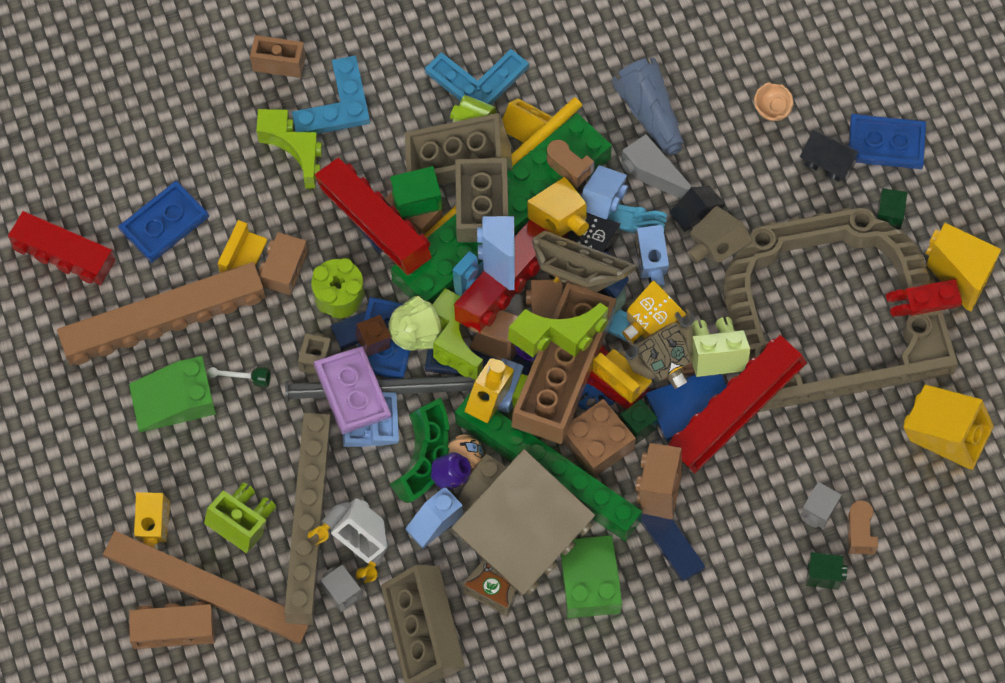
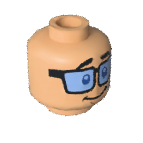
[448,434,482,473]

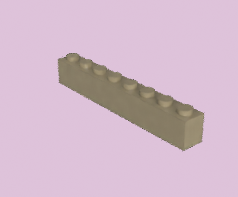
[284,413,331,625]

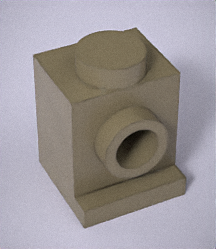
[298,333,332,375]

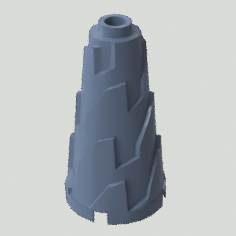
[611,57,684,156]

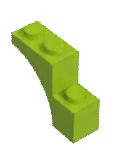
[256,109,322,189]
[432,288,483,380]
[508,303,609,357]

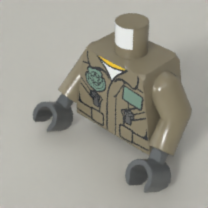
[619,308,694,389]

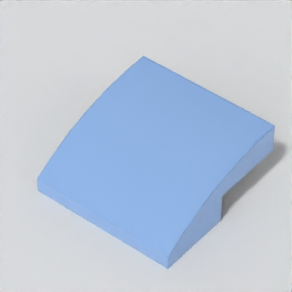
[342,392,399,447]

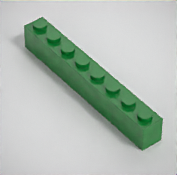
[455,392,642,542]

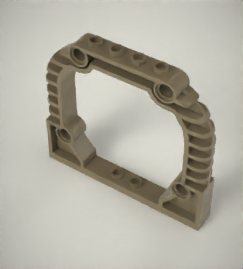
[723,208,958,412]

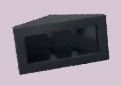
[669,186,725,232]

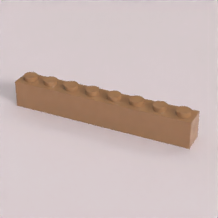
[57,262,265,365]

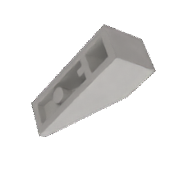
[621,134,692,199]

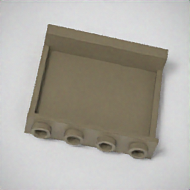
[448,449,595,597]

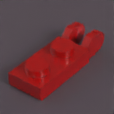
[885,279,963,317]

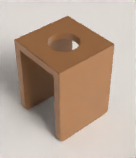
[470,310,518,361]

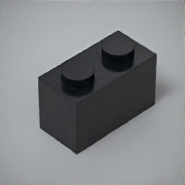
[800,130,860,182]

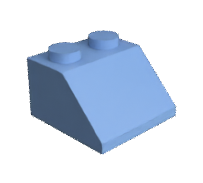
[477,216,515,290]

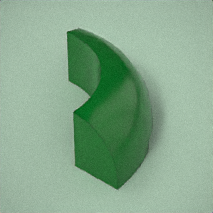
[390,398,450,503]

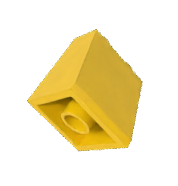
[925,223,1001,312]
[903,384,994,470]

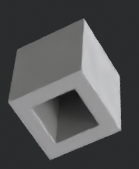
[800,482,841,529]
[320,564,363,612]

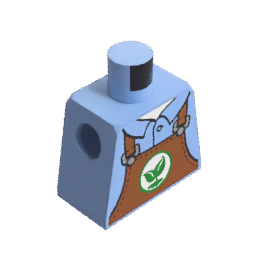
[634,225,669,288]

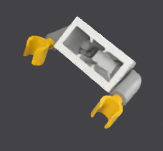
[307,499,389,583]

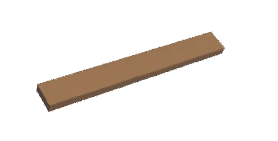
[103,531,309,645]

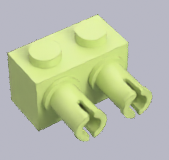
[690,317,750,377]

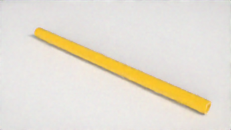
[423,97,583,238]

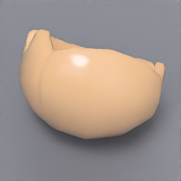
[754,82,794,121]

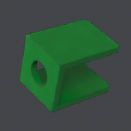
[390,166,442,219]

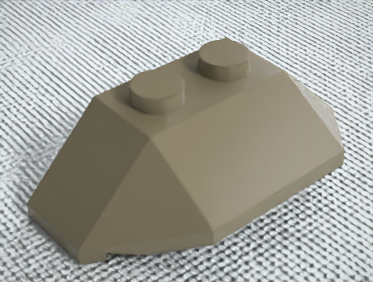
[532,231,636,292]

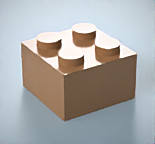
[563,399,636,478]
[636,443,682,520]

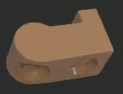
[547,140,594,188]
[847,500,878,555]

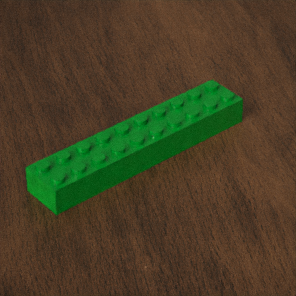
[391,113,612,305]

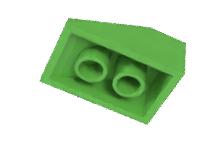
[129,356,216,433]
[560,535,622,619]

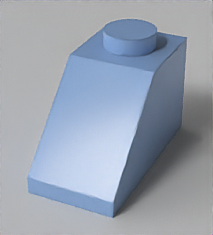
[405,488,463,549]

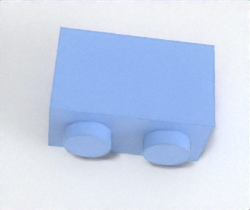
[582,165,628,220]

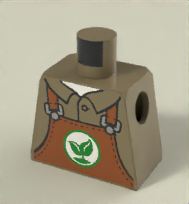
[463,560,518,617]

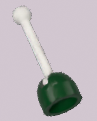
[208,367,271,388]

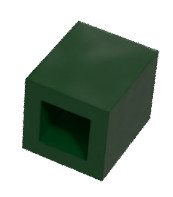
[876,188,908,230]
[620,399,658,444]
[806,552,847,590]

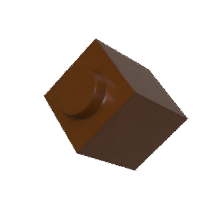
[355,315,391,357]

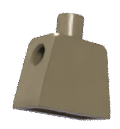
[687,206,752,264]

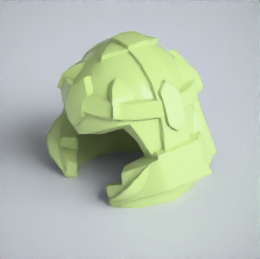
[388,296,441,351]

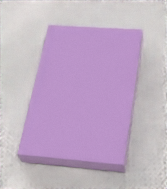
[313,346,391,434]

